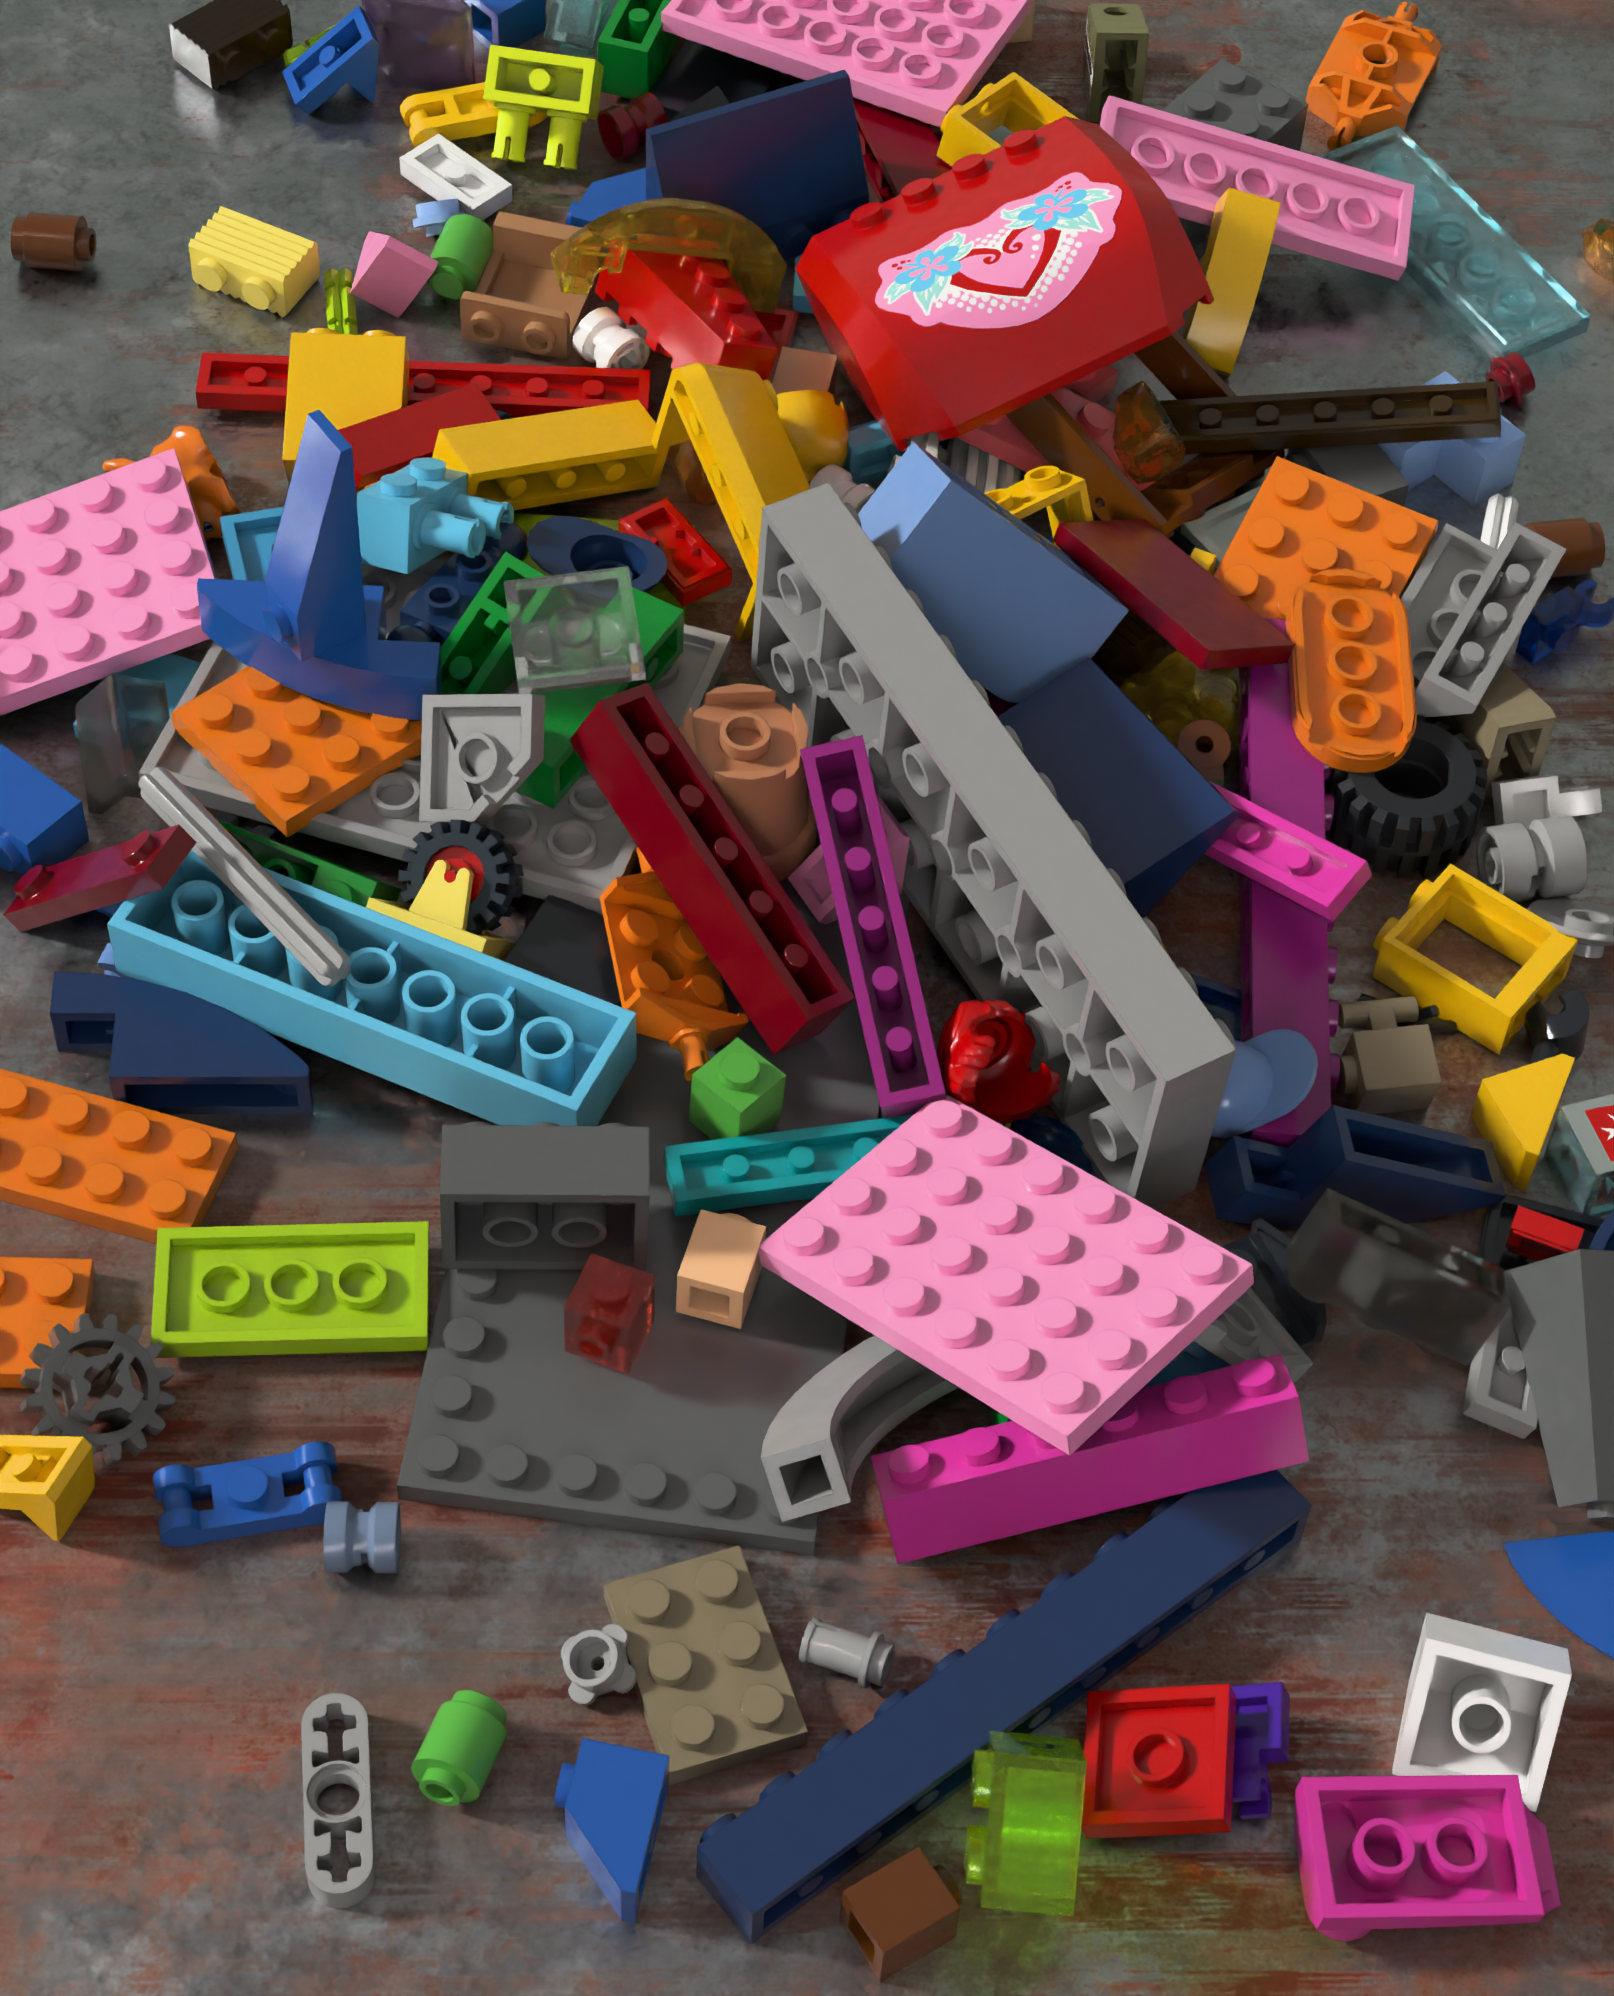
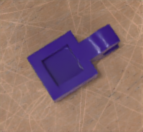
[1231,1682,1290,1819]

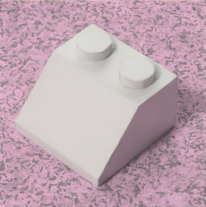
[1392,1613,1572,1812]

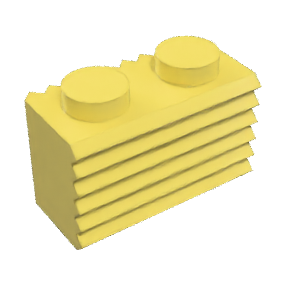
[188,206,321,317]

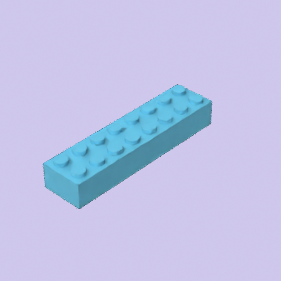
[107,850,637,1126]

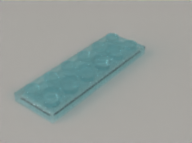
[1318,125,1591,359]

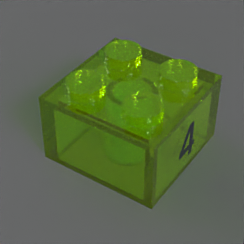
[964,1731,1087,1916]

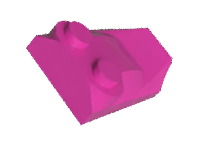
[1294,1775,1561,1942]

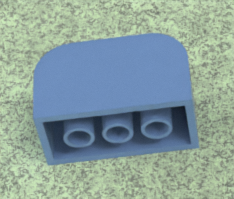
[858,441,1129,703]

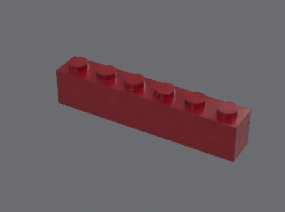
[569,682,855,1056]

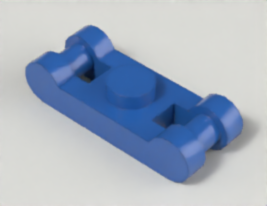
[153,1441,343,1547]

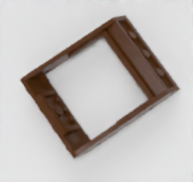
[1005,331,1285,538]

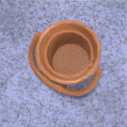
[677,683,818,882]

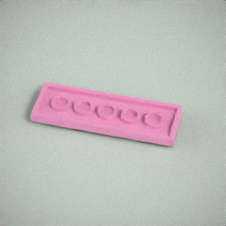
[1100,95,1415,281]

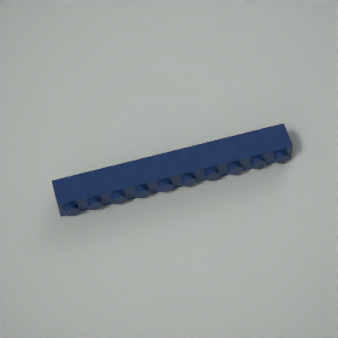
[696,1470,1312,1944]

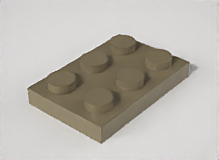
[604,1545,808,1785]

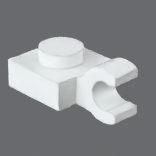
[1491,774,1602,829]

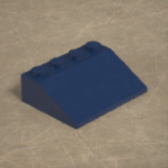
[646,70,869,277]
[998,658,1240,918]

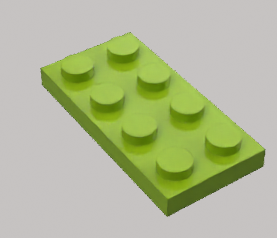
[150,1221,430,1358]

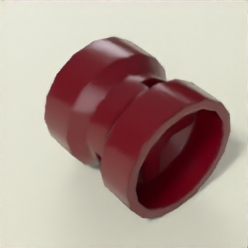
[597,92,668,161]

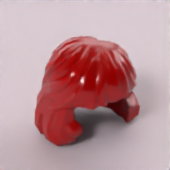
[936,1000,1061,1124]

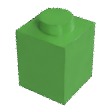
[688,1037,786,1140]

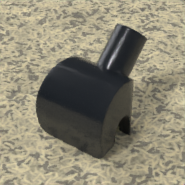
[1524,988,1589,1065]

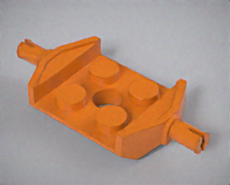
[1306,1,1442,154]
[599,846,749,1082]

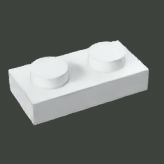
[399,133,513,221]

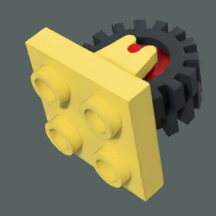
[366,819,524,961]

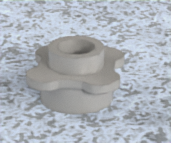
[561,1624,637,1706]

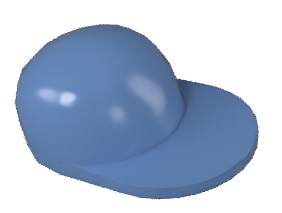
[1211,1029,1318,1139]

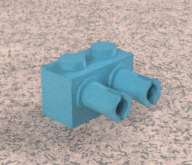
[357,458,514,574]

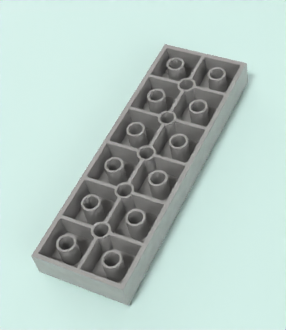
[750,482,1236,1209]

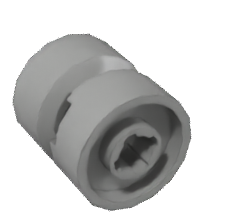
[1476,815,1588,903]

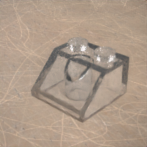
[503,566,646,694]

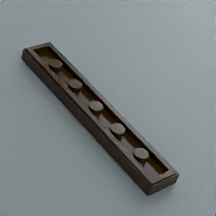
[1153,381,1501,456]

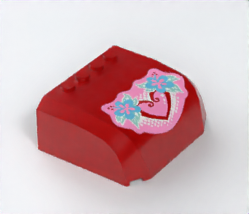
[795,116,1214,451]

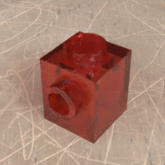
[564,1253,655,1373]

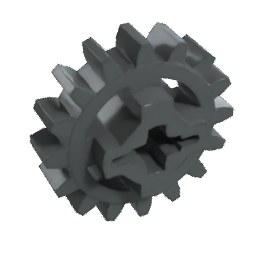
[19,1313,175,1467]

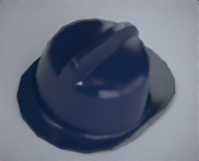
[526,516,668,601]

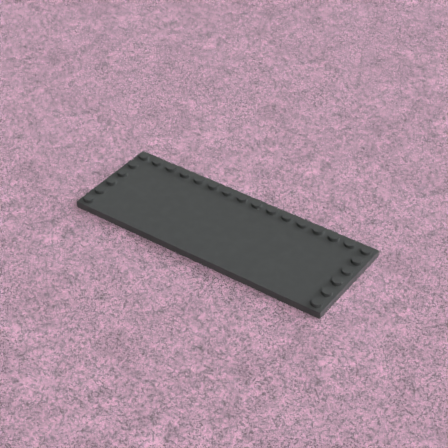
[397,673,911,1556]

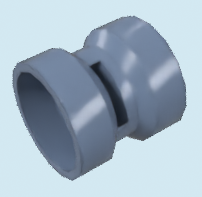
[323,1501,401,1573]

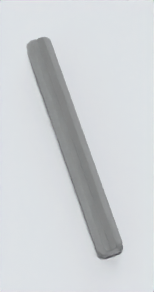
[138,767,351,987]

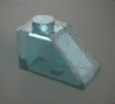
[544,0,619,58]

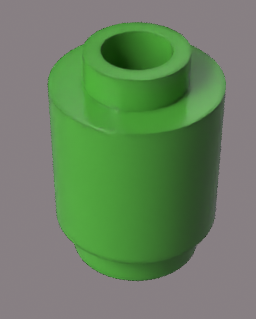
[411,1690,507,1806]

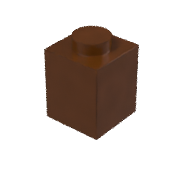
[839,1846,962,1982]

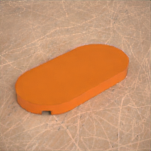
[1285,568,1417,773]

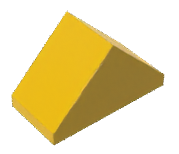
[1470,1054,1575,1192]

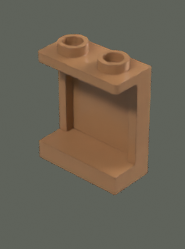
[460,211,604,360]

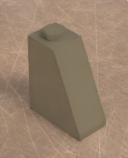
[1434,662,1556,806]

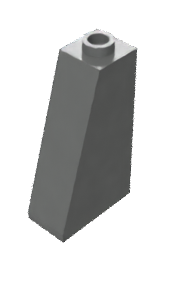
[1504,1249,1614,1521]

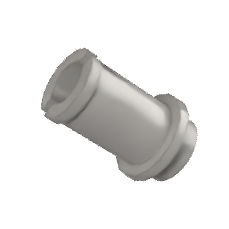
[799,1617,895,1689]

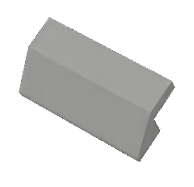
[1401,521,1567,717]

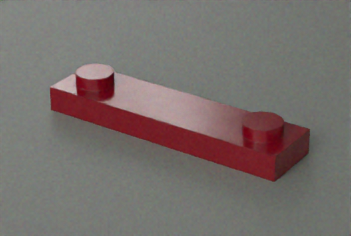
[3,824,197,932]

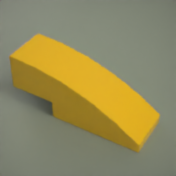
[1182,187,1281,377]

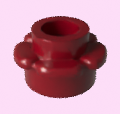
[1486,352,1536,406]

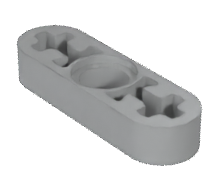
[301,1693,375,1909]

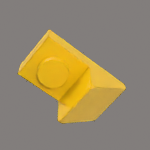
[0,1435,95,1542]

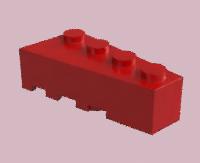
[595,232,778,380]

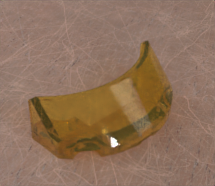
[550,198,787,313]

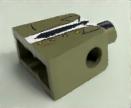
[1083,3,1149,122]

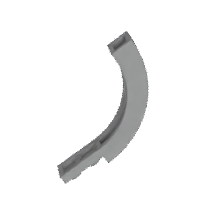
[761,1335,959,1522]

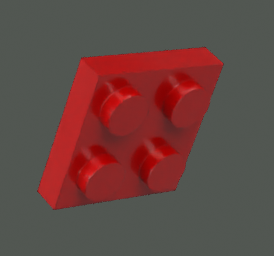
[1079,1683,1237,1839]

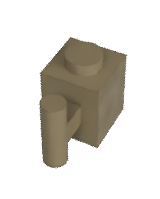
[1338,996,1442,1114]

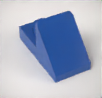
[282,5,380,115]

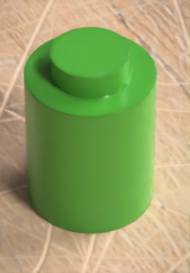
[427,214,494,300]

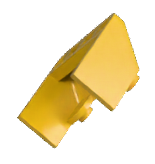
[651,362,811,642]

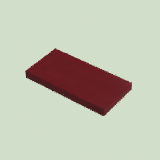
[1053,519,1295,670]

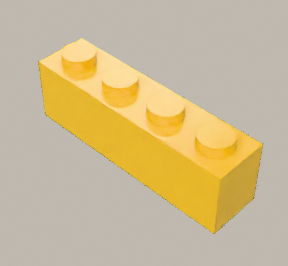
[432,400,670,510]

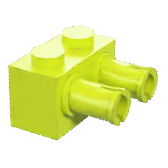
[483,45,604,170]

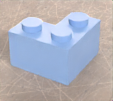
[1378,371,1526,507]

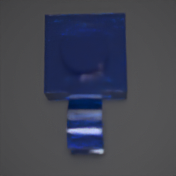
[1516,579,1614,665]

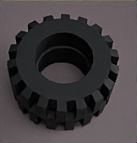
[1326,715,1488,878]

